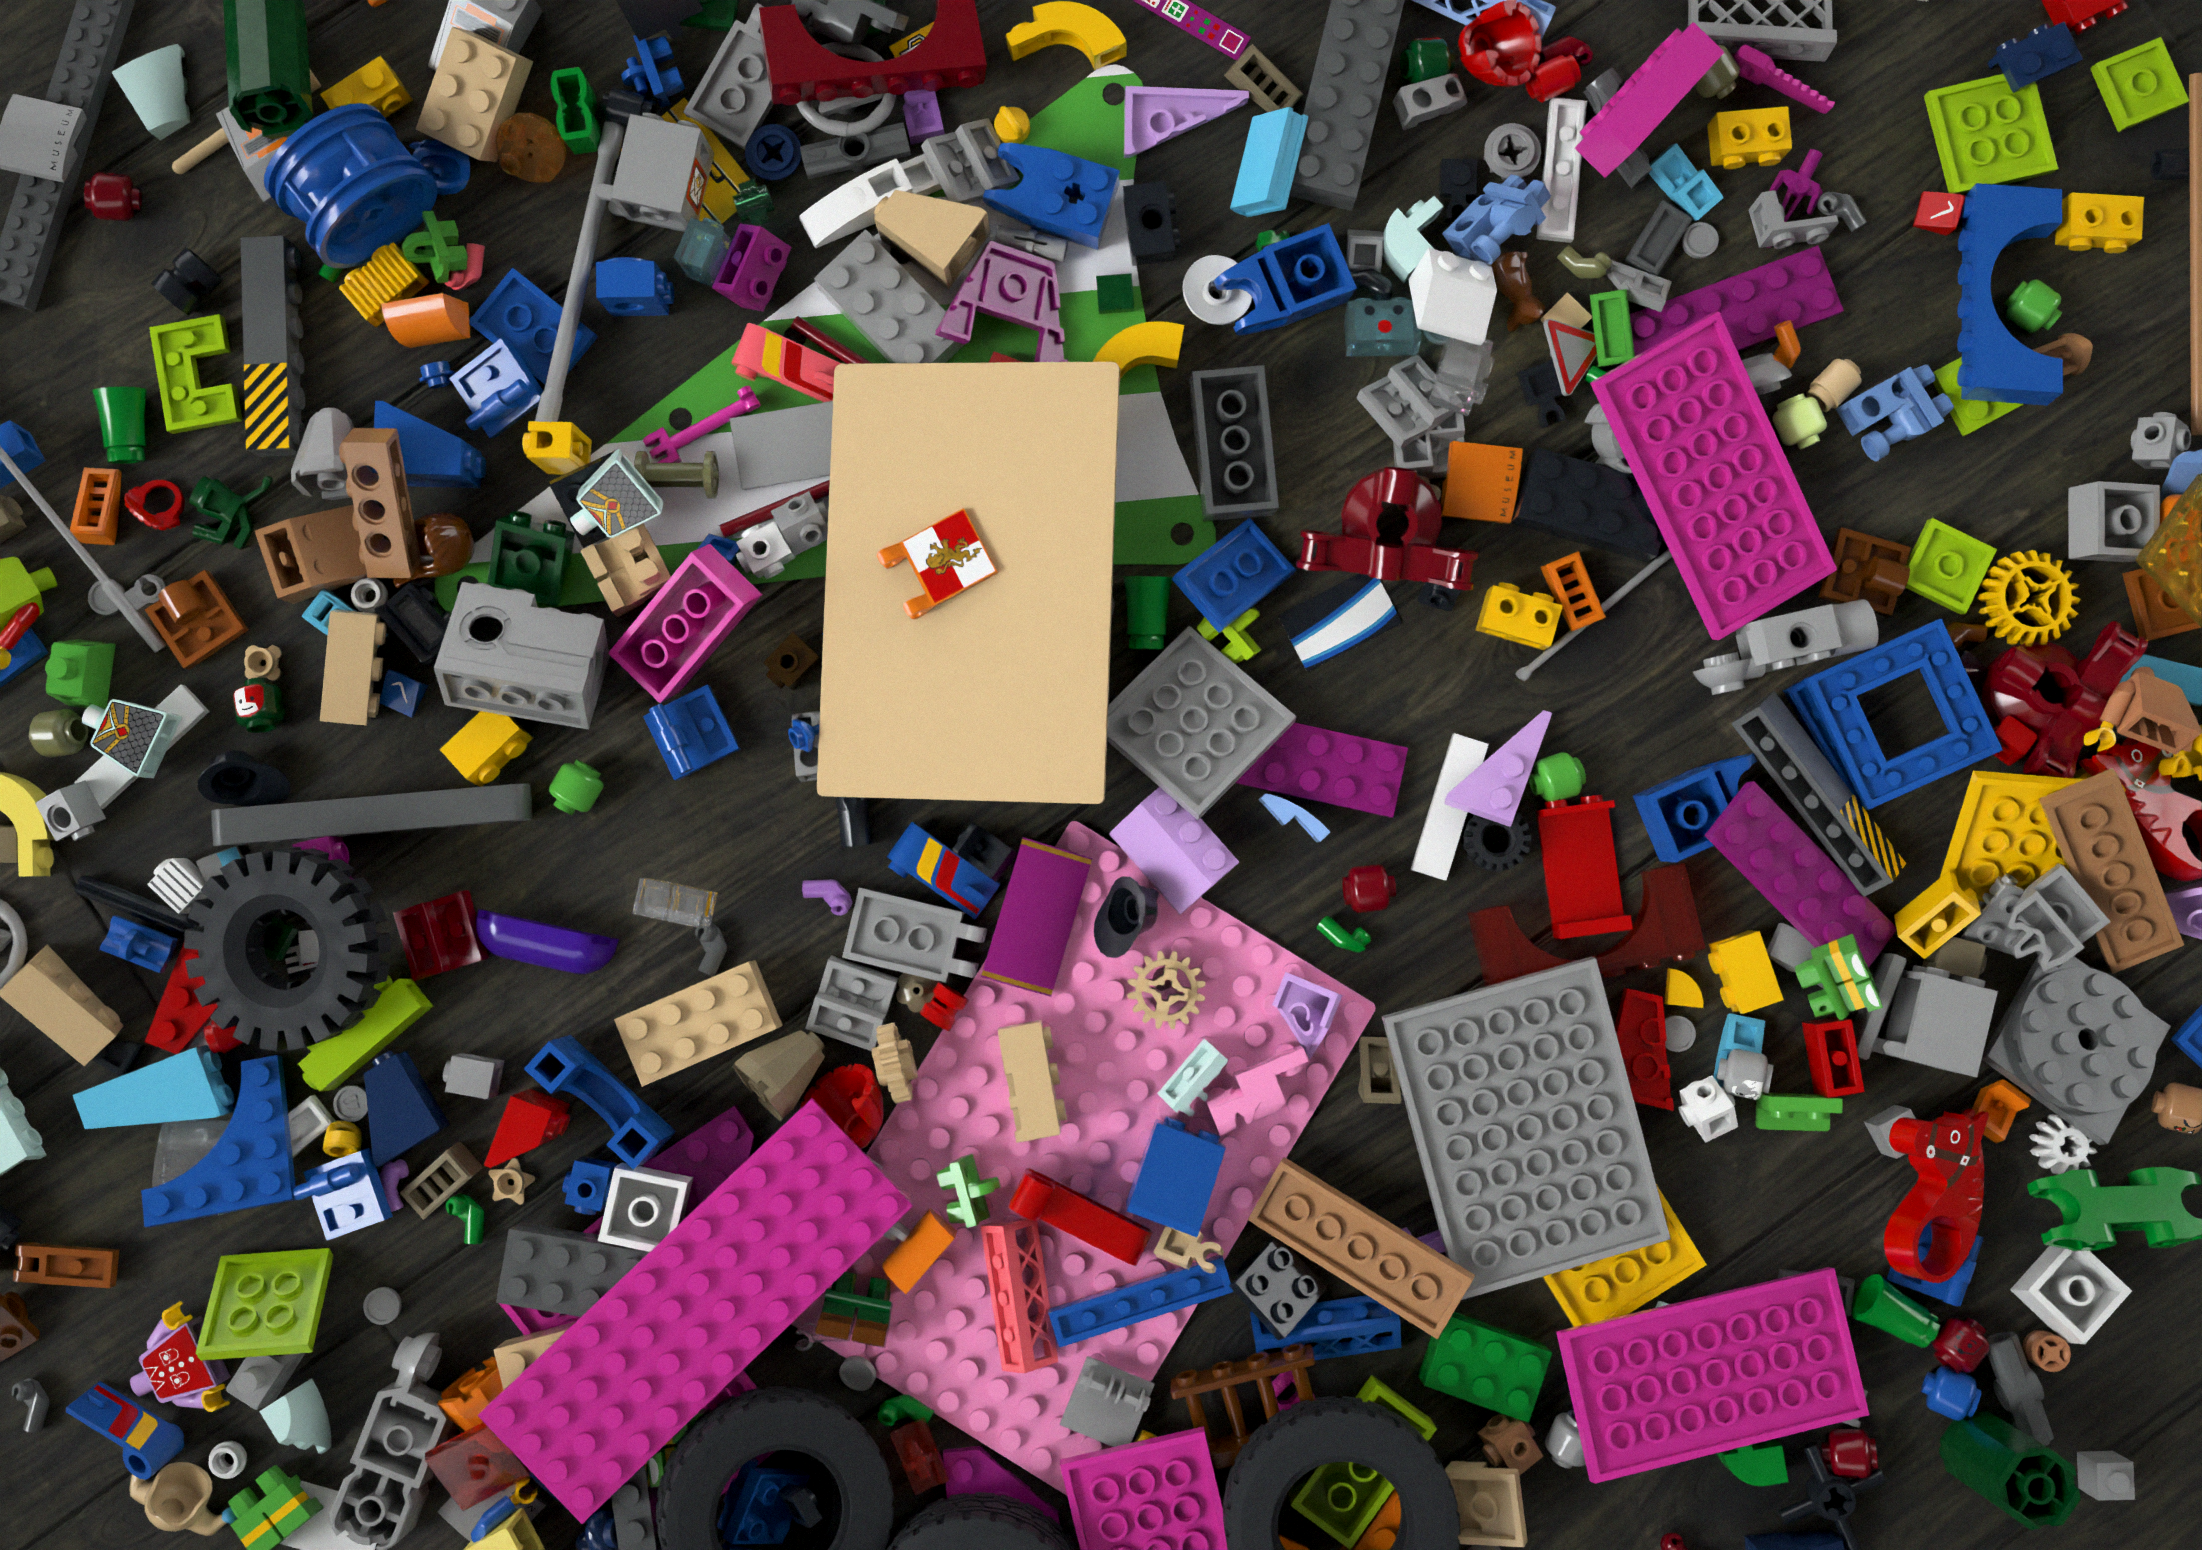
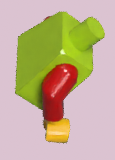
[0,557,57,670]

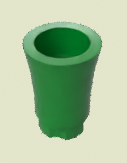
[92,387,147,464]
[1123,576,1173,649]
[1851,1274,1940,1348]

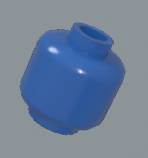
[1921,1365,1981,1421]

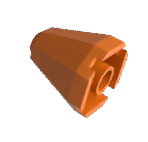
[437,1357,510,1451]

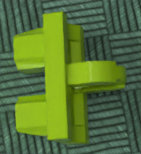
[1197,607,1261,664]

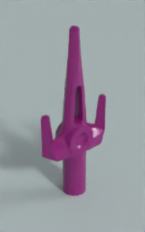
[1766,149,1823,248]

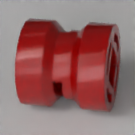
[920,982,969,1031]

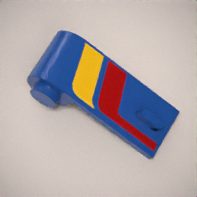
[887,822,1000,919]
[66,1381,184,1480]

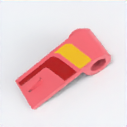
[731,323,842,402]

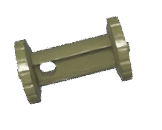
[634,451,719,499]

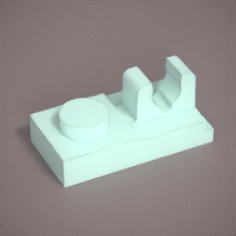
[1157,1039,1229,1116]

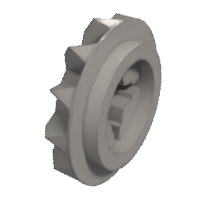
[1484,123,1541,180]

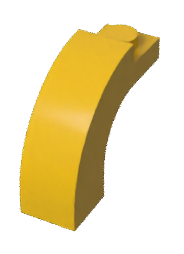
[1093,321,1184,379]

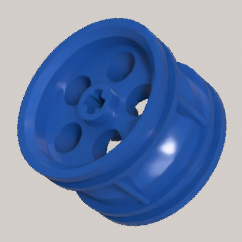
[264,103,438,268]

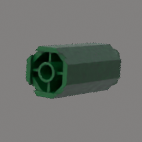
[223,0,313,139]
[1939,1410,2081,1530]

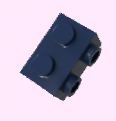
[1987,22,2083,94]

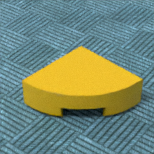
[1664,968,1704,1008]

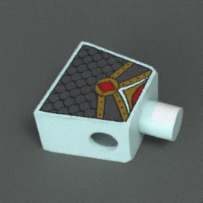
[570,449,663,538]
[82,699,182,778]

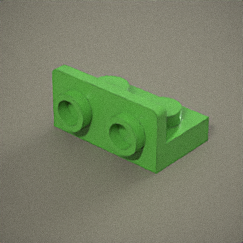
[1756,1093,1843,1131]

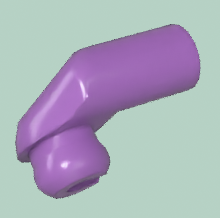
[379,1159,409,1212]

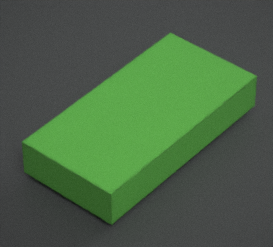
[1589,289,1635,367]

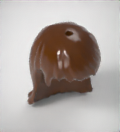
[388,512,474,588]

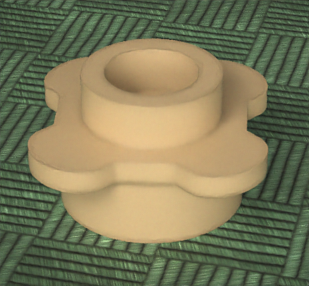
[244,645,282,681]

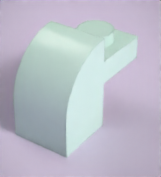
[1383,196,1443,283]

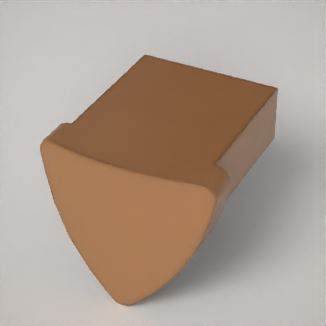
[2033,333,2093,376]

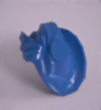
[409,139,470,195]

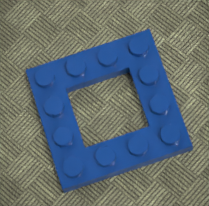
[1804,618,2003,810]

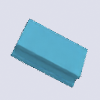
[1230,107,1309,217]

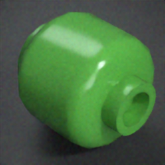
[2004,279,2062,333]
[1529,752,1586,802]
[549,759,604,815]

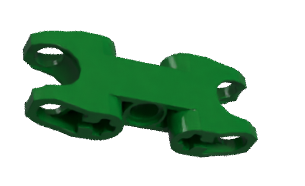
[2027,1167,2202,1251]

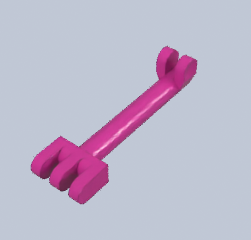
[642,385,761,463]

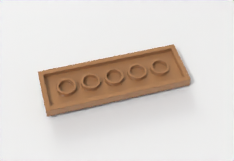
[2039,768,2184,974]
[1248,1157,1475,1339]

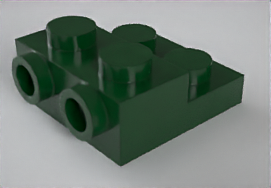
[487,511,575,606]

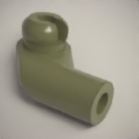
[1557,245,1612,279]

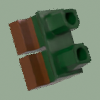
[815,1272,893,1348]

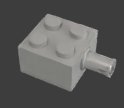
[2068,481,2160,562]

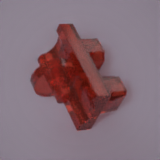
[890,1417,950,1496]

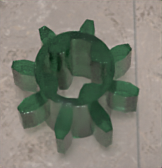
[732,179,775,226]

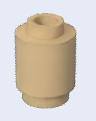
[1807,359,1862,412]

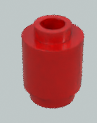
[1525,55,1581,103]

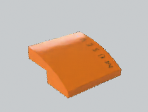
[1441,441,1523,524]

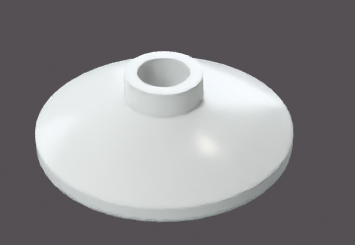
[1183,255,1252,325]

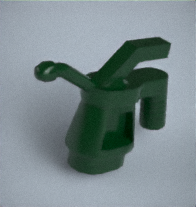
[189,476,273,550]

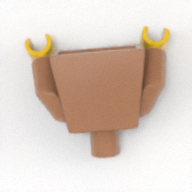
[2084,667,2202,778]

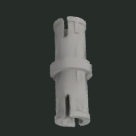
[994,225,1068,262]

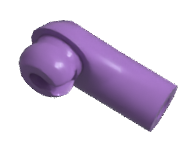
[802,879,852,916]

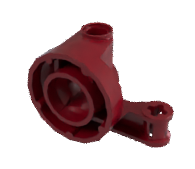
[1296,467,1479,590]
[1981,621,2148,778]

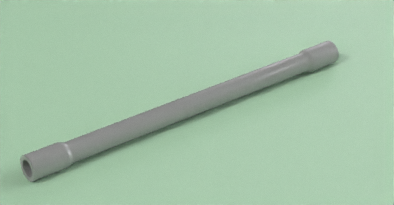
[535,121,625,422]

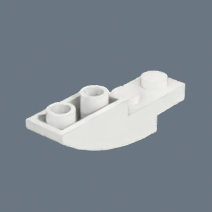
[799,154,942,249]

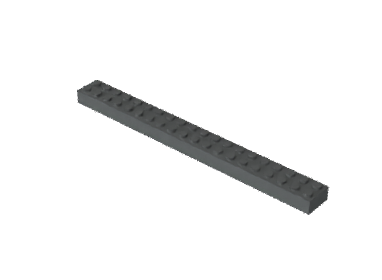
[0,0,136,312]

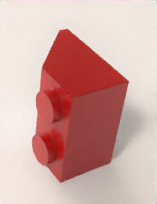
[484,1089,571,1168]

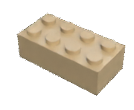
[614,960,783,1087]

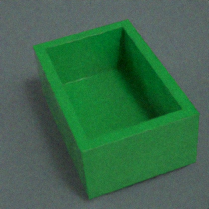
[1418,1312,1552,1423]

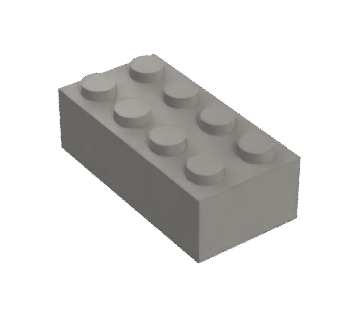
[814,229,964,363]

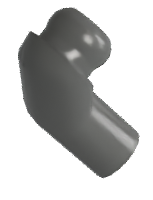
[1817,192,1867,233]
[695,922,727,977]
[12,1378,50,1433]

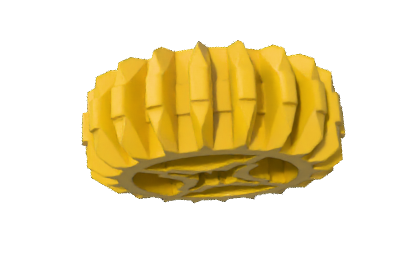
[1977,550,2081,646]

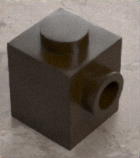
[763,632,822,691]

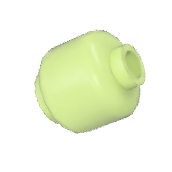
[1772,393,1827,450]

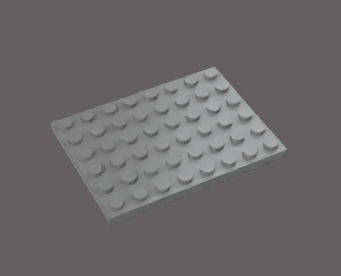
[1382,956,1670,1300]

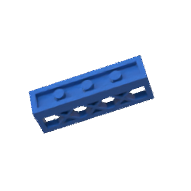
[1250,1295,1401,1360]

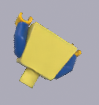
[464,1477,545,1550]

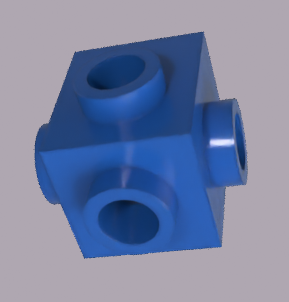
[562,1156,618,1215]

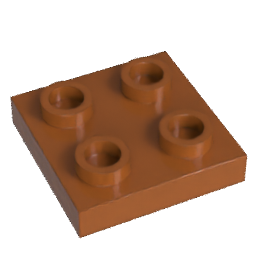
[145,570,249,670]

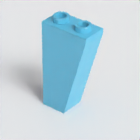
[73,1045,234,1129]

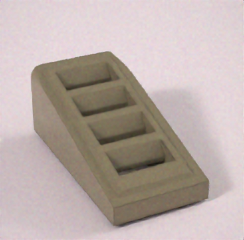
[1224,44,1303,112]
[400,1142,482,1220]

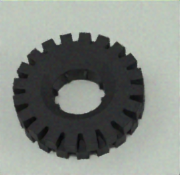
[184,847,391,1051]

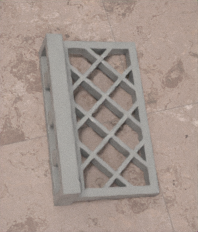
[1688,0,1837,62]

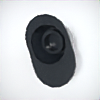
[197,750,290,807]
[1094,876,1159,958]

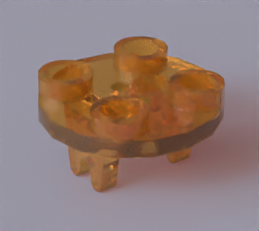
[495,113,567,183]

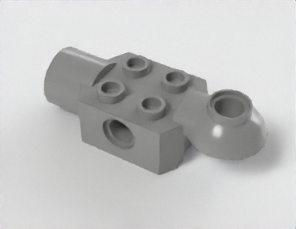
[1692,599,1878,695]

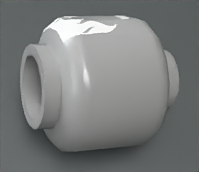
[1717,1049,1773,1100]

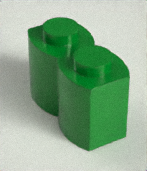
[551,67,602,155]

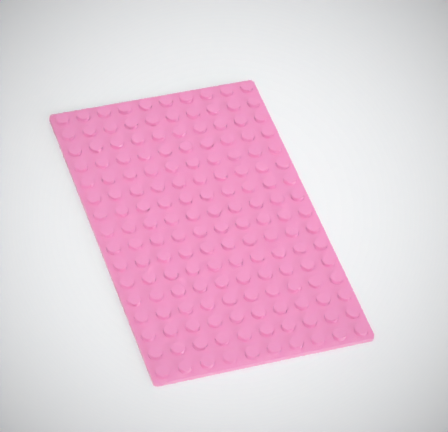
[791,821,1376,1495]

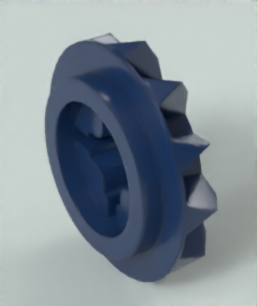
[745,124,802,182]

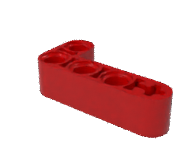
[1008,1168,1153,1266]

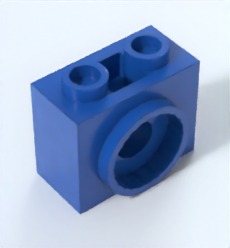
[596,257,674,317]

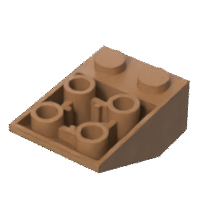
[255,505,384,604]

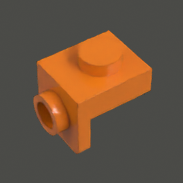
[1972,1079,2031,1143]

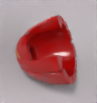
[1458,0,1542,87]
[800,1064,884,1149]

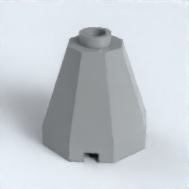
[291,408,372,500]

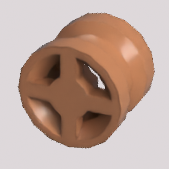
[2022,1329,2071,1372]

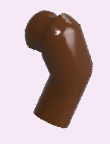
[1946,622,1987,649]

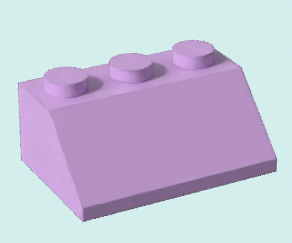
[1109,787,1239,915]

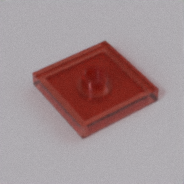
[425,1422,530,1511]

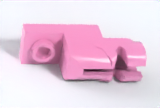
[1207,1045,1309,1135]

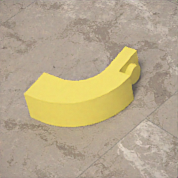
[0,772,64,877]

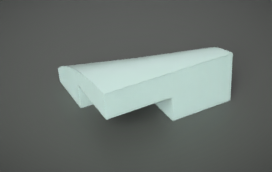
[112,44,190,141]
[259,1378,331,1454]

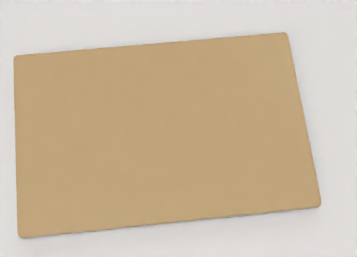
[817,362,1120,804]

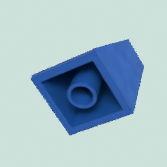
[372,401,486,488]
[1126,1116,1226,1237]

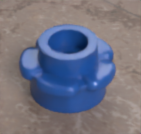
[419,361,454,389]

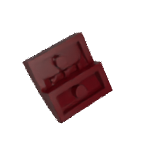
[393,890,489,981]

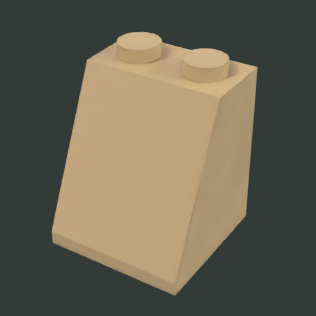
[874,190,991,289]

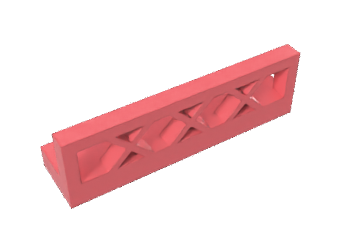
[981,1218,1058,1373]

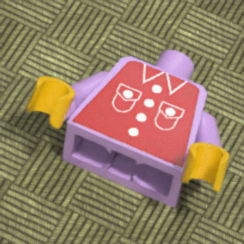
[130,1301,231,1412]

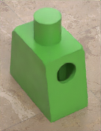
[45,639,116,710]

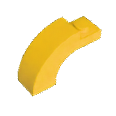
[1006,1,1127,70]

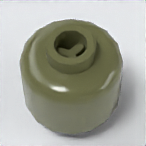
[1693,45,1740,99]
[29,709,88,758]

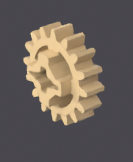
[1127,950,1206,1029]
[872,1022,918,1104]

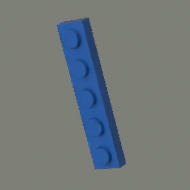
[1048,1255,1234,1348]

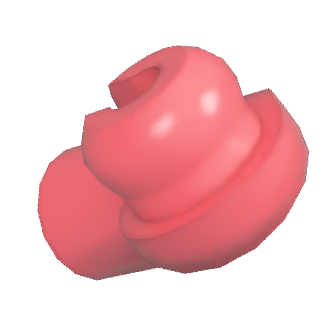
[445,243,485,290]

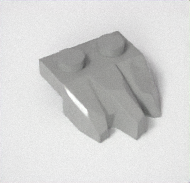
[2008,863,2110,972]

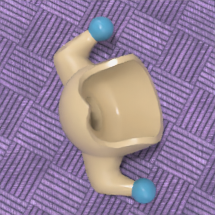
[130,1462,237,1536]

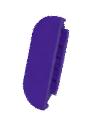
[476,909,619,974]

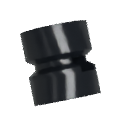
[151,247,223,316]

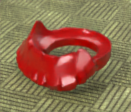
[124,480,185,530]

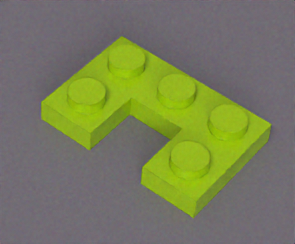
[149,314,243,434]

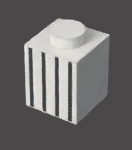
[147,858,208,914]

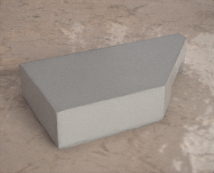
[1606,260,1672,312]

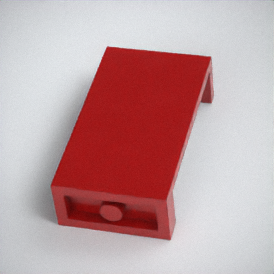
[1536,794,1633,939]

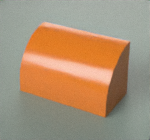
[382,293,470,348]
[882,1207,958,1294]

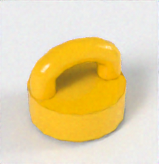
[994,106,1030,144]
[323,1121,362,1158]

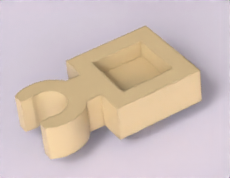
[1154,1226,1224,1273]

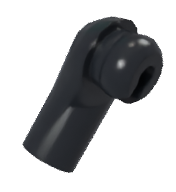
[1350,269,1393,304]

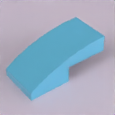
[1649,143,1724,221]
[1713,1013,1765,1087]

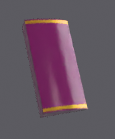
[981,837,1093,997]

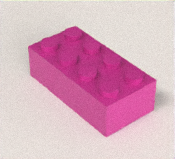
[1574,22,1724,178]
[608,544,762,703]

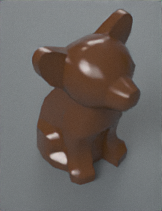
[1487,251,1545,332]

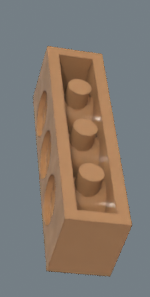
[339,428,421,578]

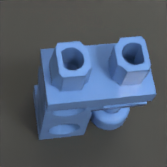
[1442,174,1551,264]
[1835,364,1954,461]

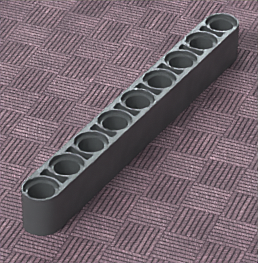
[211,783,533,847]

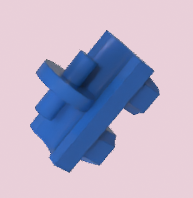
[621,35,685,108]
[99,915,178,973]

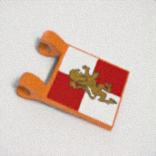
[877,508,998,619]

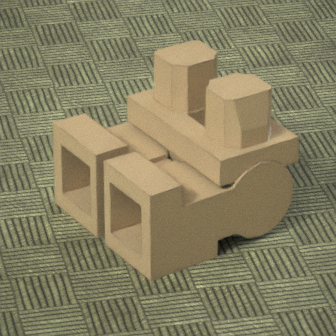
[580,523,671,617]

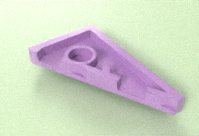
[1124,86,1249,158]
[1444,710,1552,827]

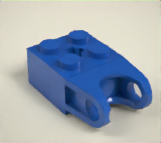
[982,143,1120,250]
[1214,223,1357,335]
[1633,753,1774,863]

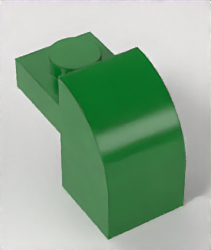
[1716,1439,1789,1486]

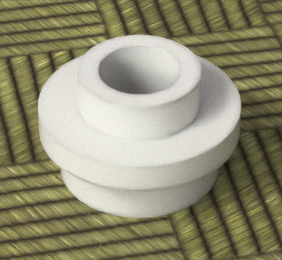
[351,577,388,613]
[209,1441,247,1479]

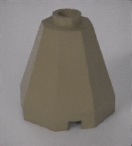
[732,1030,825,1121]

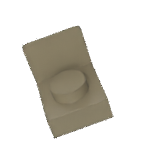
[1358,1037,1401,1104]

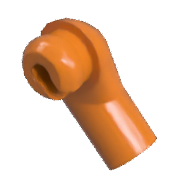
[1773,320,1801,369]

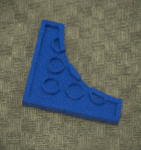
[141,1055,296,1228]

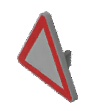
[1543,319,1597,396]

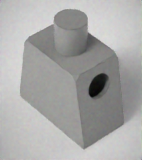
[226,1353,305,1410]

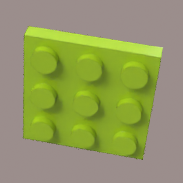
[1924,74,2058,195]
[196,1248,333,1361]

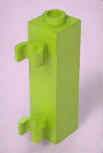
[298,975,433,1092]

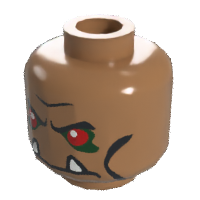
[2151,1082,2202,1135]

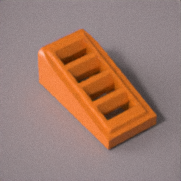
[70,467,122,545]
[1540,551,1606,632]

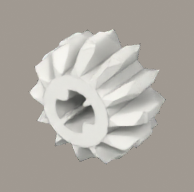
[2029,1114,2098,1175]

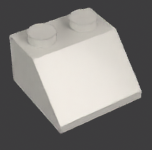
[1408,248,1497,346]

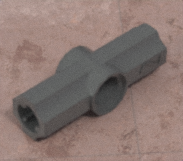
[800,122,911,179]
[1987,1331,2054,1445]

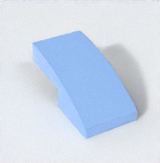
[1258,793,1330,842]

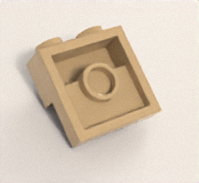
[1445,1461,1528,1547]

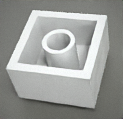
[598,1163,693,1252]
[2010,1246,2132,1345]

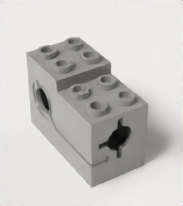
[434,582,610,730]

